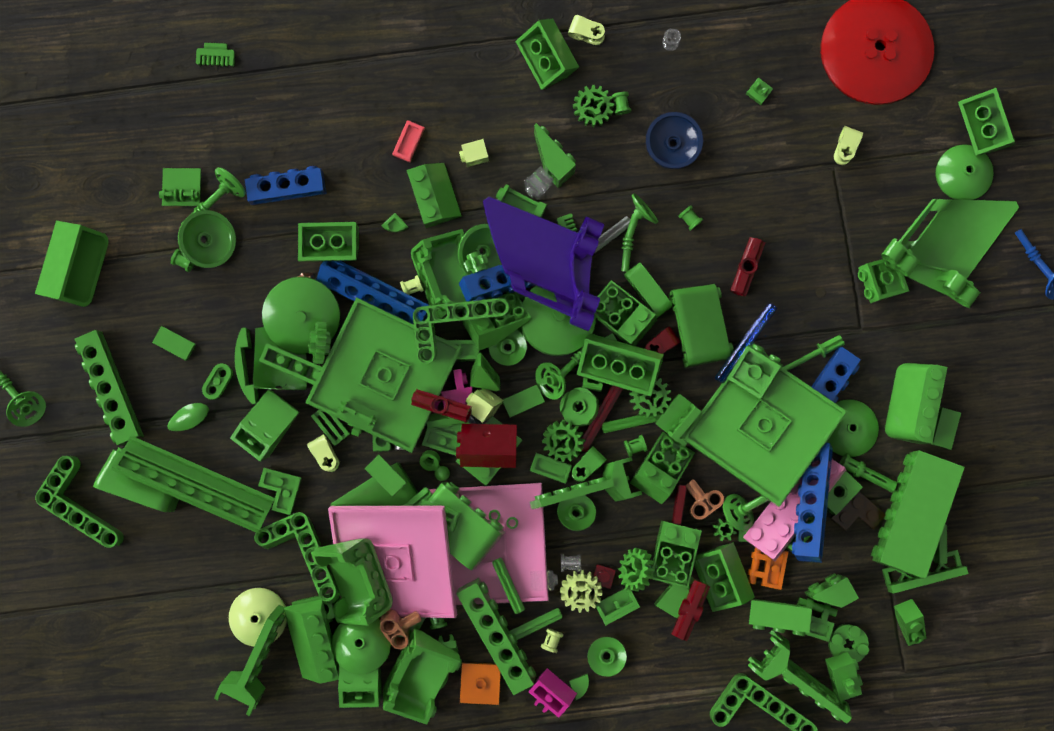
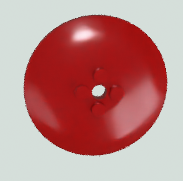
[821,0,934,105]

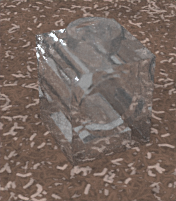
[524,166,554,199]
[530,569,558,591]

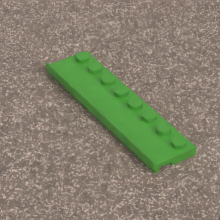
[112,436,275,533]

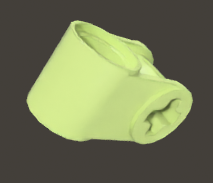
[568,15,605,45]
[834,126,863,165]
[307,434,339,472]

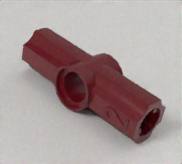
[730,237,765,297]
[411,389,472,423]
[671,579,710,641]

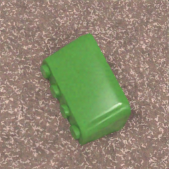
[35,221,108,307]
[885,363,947,444]
[93,447,179,512]

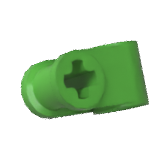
[571,446,607,482]

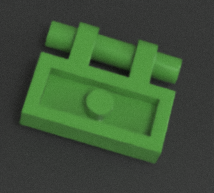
[797,598,838,642]

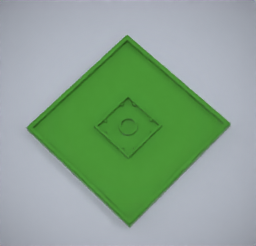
[305,297,462,453]
[682,367,847,507]

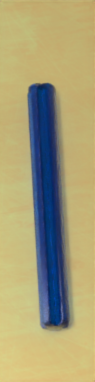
[715,303,777,383]

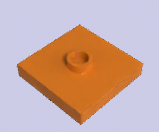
[460,662,501,705]

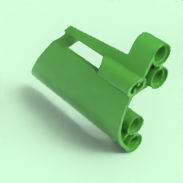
[881,199,1019,308]

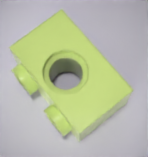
[465,389,504,423]

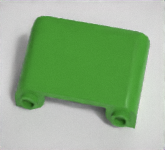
[411,229,489,318]
[669,284,734,368]
[330,463,418,506]
[311,538,393,626]
[383,628,462,725]

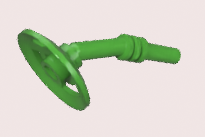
[181,167,246,224]
[621,193,658,272]
[535,334,595,400]
[0,370,46,427]
[723,481,799,531]

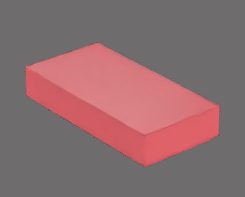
[392,120,425,163]

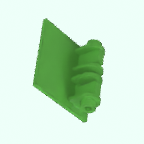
[159,168,201,206]

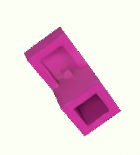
[441,369,473,408]

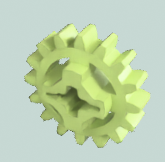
[560,570,602,613]

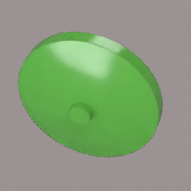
[262,277,340,354]
[520,286,596,356]

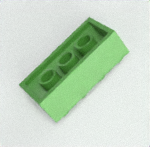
[576,334,664,396]
[284,599,339,683]

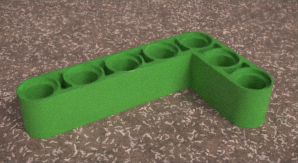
[413,298,510,364]
[35,456,124,548]
[254,512,340,604]
[710,673,817,731]

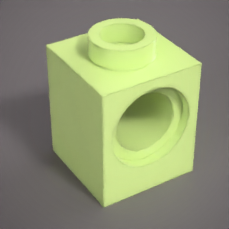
[459,139,489,167]

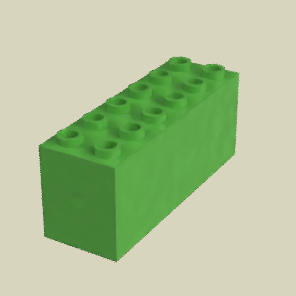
[871,450,965,579]

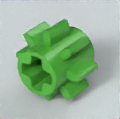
[464,251,489,273]
[712,518,737,541]

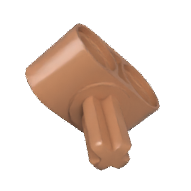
[686,480,724,520]
[380,609,422,649]

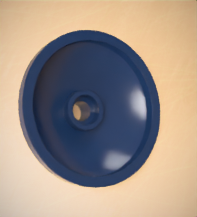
[646,112,703,169]

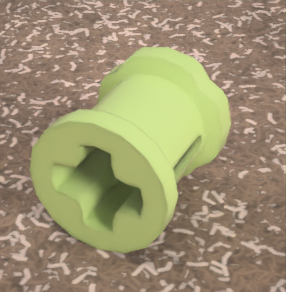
[400,275,424,295]
[541,628,563,653]

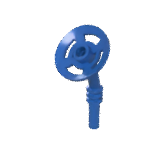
[1015,229,1054,300]

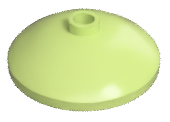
[229,588,287,646]

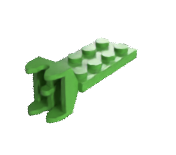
[530,457,642,509]
[214,605,286,716]
[748,630,852,724]

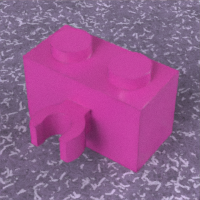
[529,668,577,718]

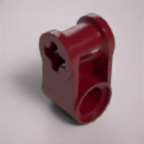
[644,326,681,354]

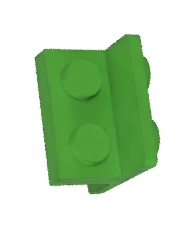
[655,394,701,446]

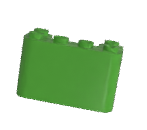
[425,482,505,570]

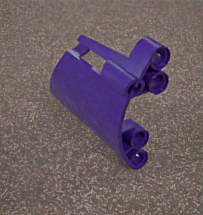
[483,196,604,331]

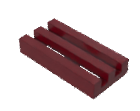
[672,485,687,524]

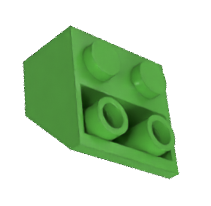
[804,573,859,608]

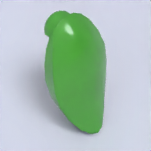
[167,403,209,431]

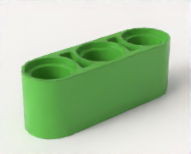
[624,263,673,318]

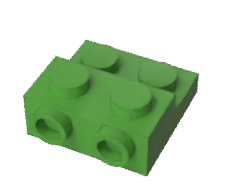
[858,259,909,303]
[727,344,783,399]

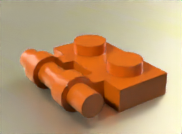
[748,547,789,590]

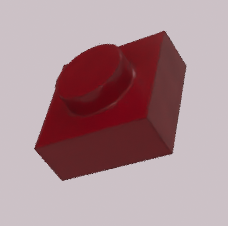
[593,564,616,589]

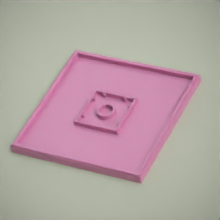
[429,483,549,605]
[328,506,457,618]

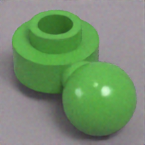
[420,450,450,481]

